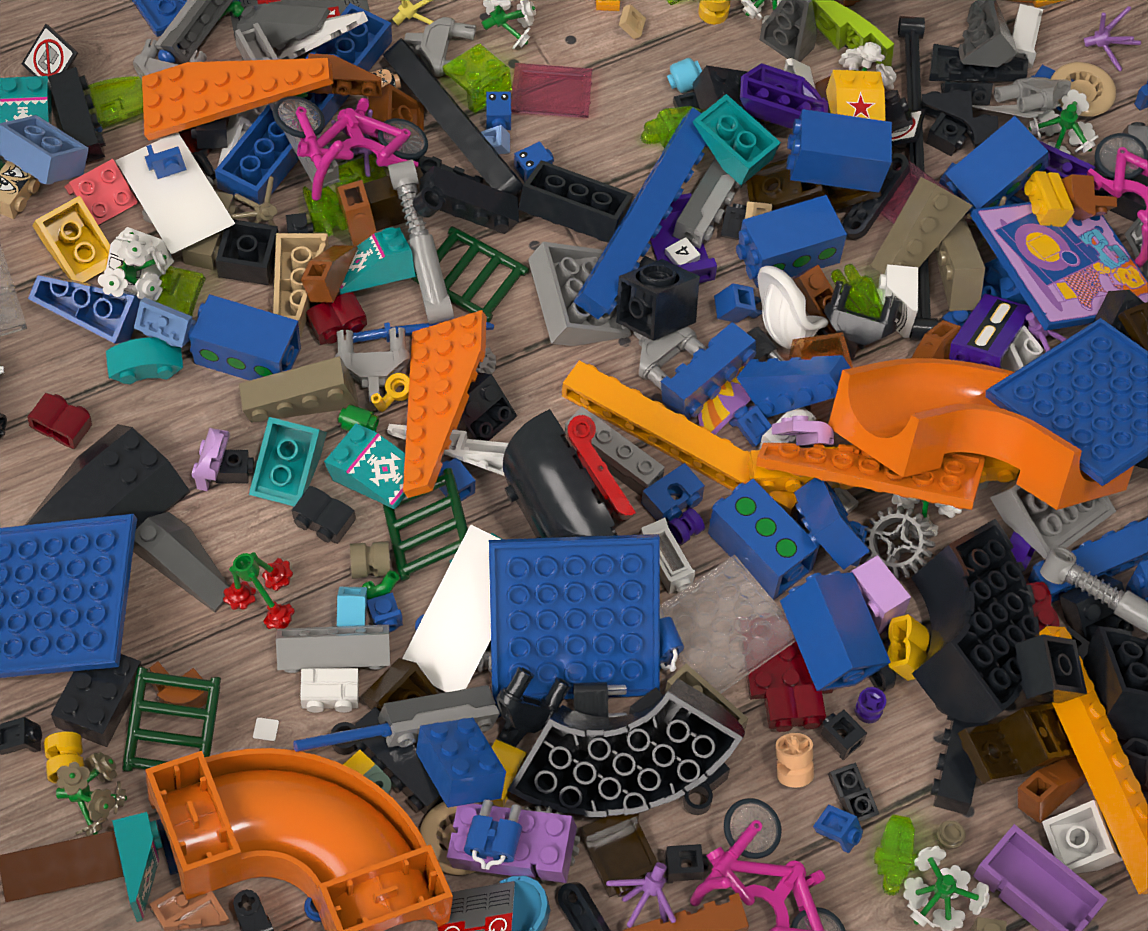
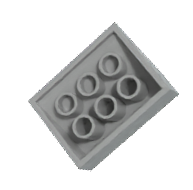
[528,242,631,346]
[990,478,1116,559]

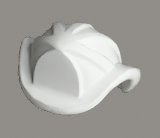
[758,266,828,350]

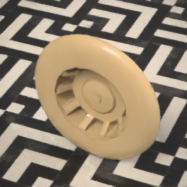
[1051,62,1116,117]
[420,801,482,875]

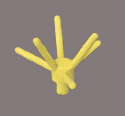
[392,0,434,26]

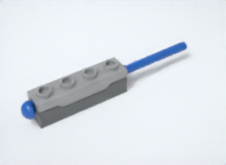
[155,0,233,63]
[293,685,501,752]

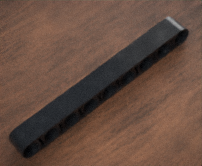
[383,38,524,196]

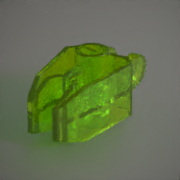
[640,106,701,148]
[303,186,347,236]
[831,264,883,318]
[874,814,917,896]

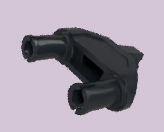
[824,281,902,361]
[496,667,572,747]

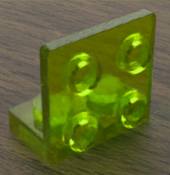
[443,44,512,113]

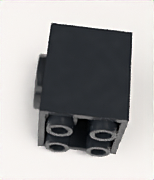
[616,259,700,341]

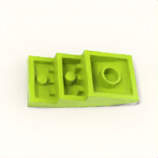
[812,0,894,66]

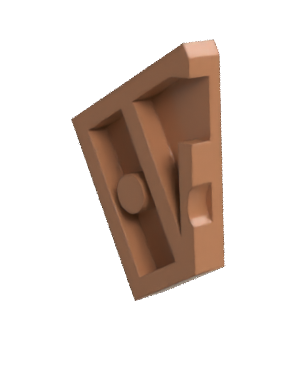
[149,885,230,931]

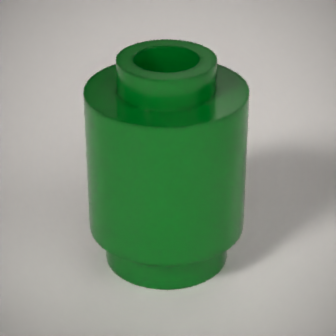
[338,404,379,432]

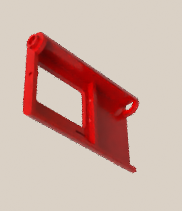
[566,415,636,521]

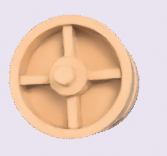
[776,733,814,788]

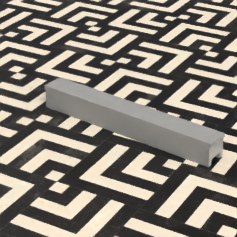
[235,23,340,188]

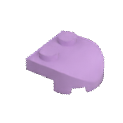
[772,416,834,447]
[192,428,230,491]

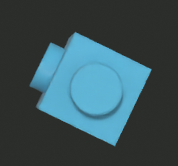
[337,587,367,626]

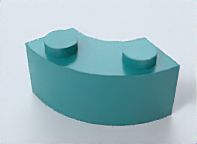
[106,337,183,385]

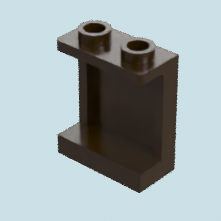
[581,813,662,898]

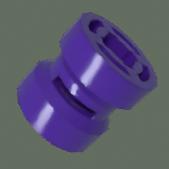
[667,508,705,545]
[855,687,887,724]

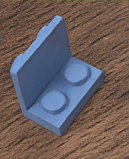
[134,297,196,348]

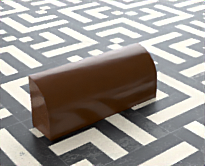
[0,831,124,903]

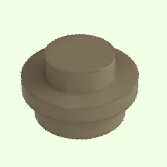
[937,821,966,849]

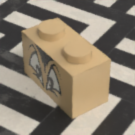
[0,161,41,220]

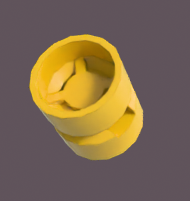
[698,0,731,25]
[44,732,85,783]

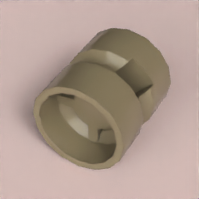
[350,541,390,579]

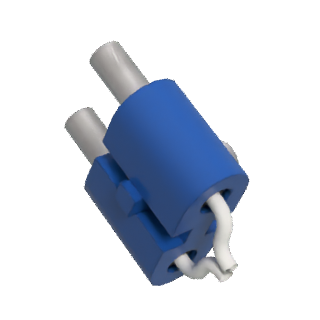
[660,606,684,672]
[464,800,523,870]

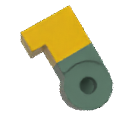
[343,750,392,795]

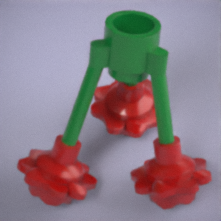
[223,552,295,629]

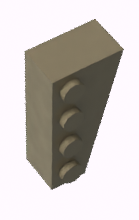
[870,177,973,274]
[934,216,985,311]
[239,356,359,423]

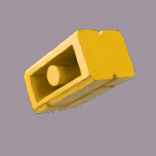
[1024,171,1074,227]

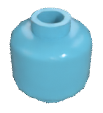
[667,58,702,93]

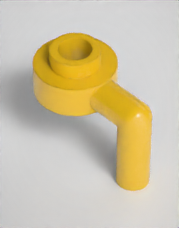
[371,373,409,412]

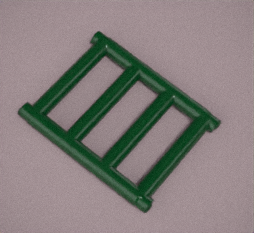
[411,226,529,322]
[383,468,468,581]
[122,666,221,772]

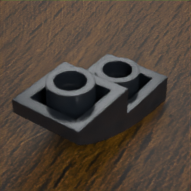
[828,762,879,822]

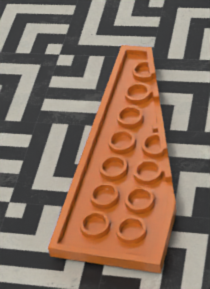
[142,58,333,141]
[403,310,487,498]
[756,443,986,510]

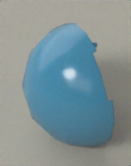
[499,876,551,931]

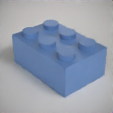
[0,115,88,185]

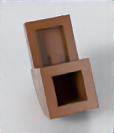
[1061,174,1117,221]
[149,661,208,708]

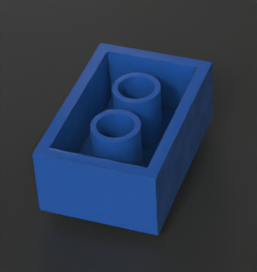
[416,717,506,808]

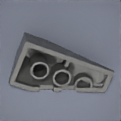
[133,512,230,613]

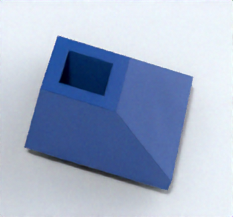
[981,258,1029,306]

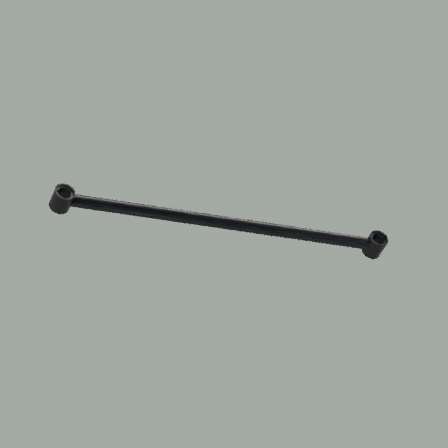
[898,16,938,341]

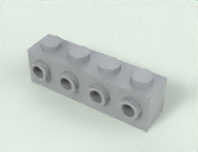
[276,624,390,673]

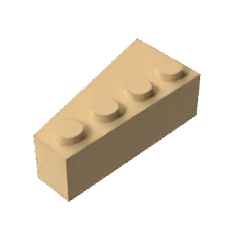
[273,233,329,337]

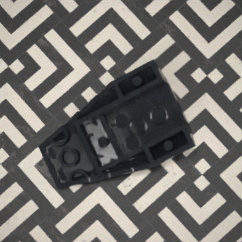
[25,424,190,529]

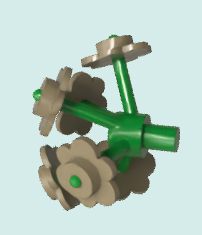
[56,752,127,836]

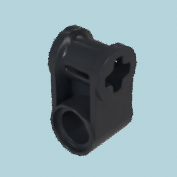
[233,889,274,931]

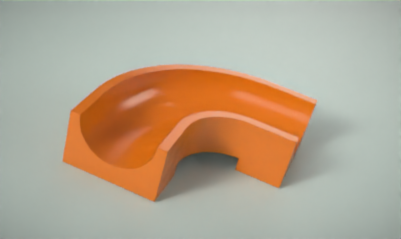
[828,358,1134,510]
[145,748,453,931]

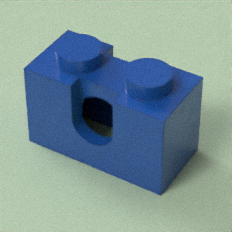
[641,463,705,522]

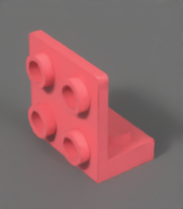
[64,159,138,225]

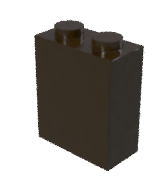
[363,167,423,231]

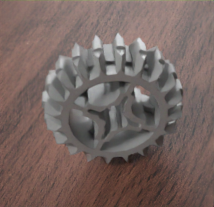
[864,506,935,579]

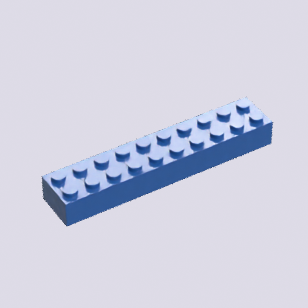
[215,3,392,204]

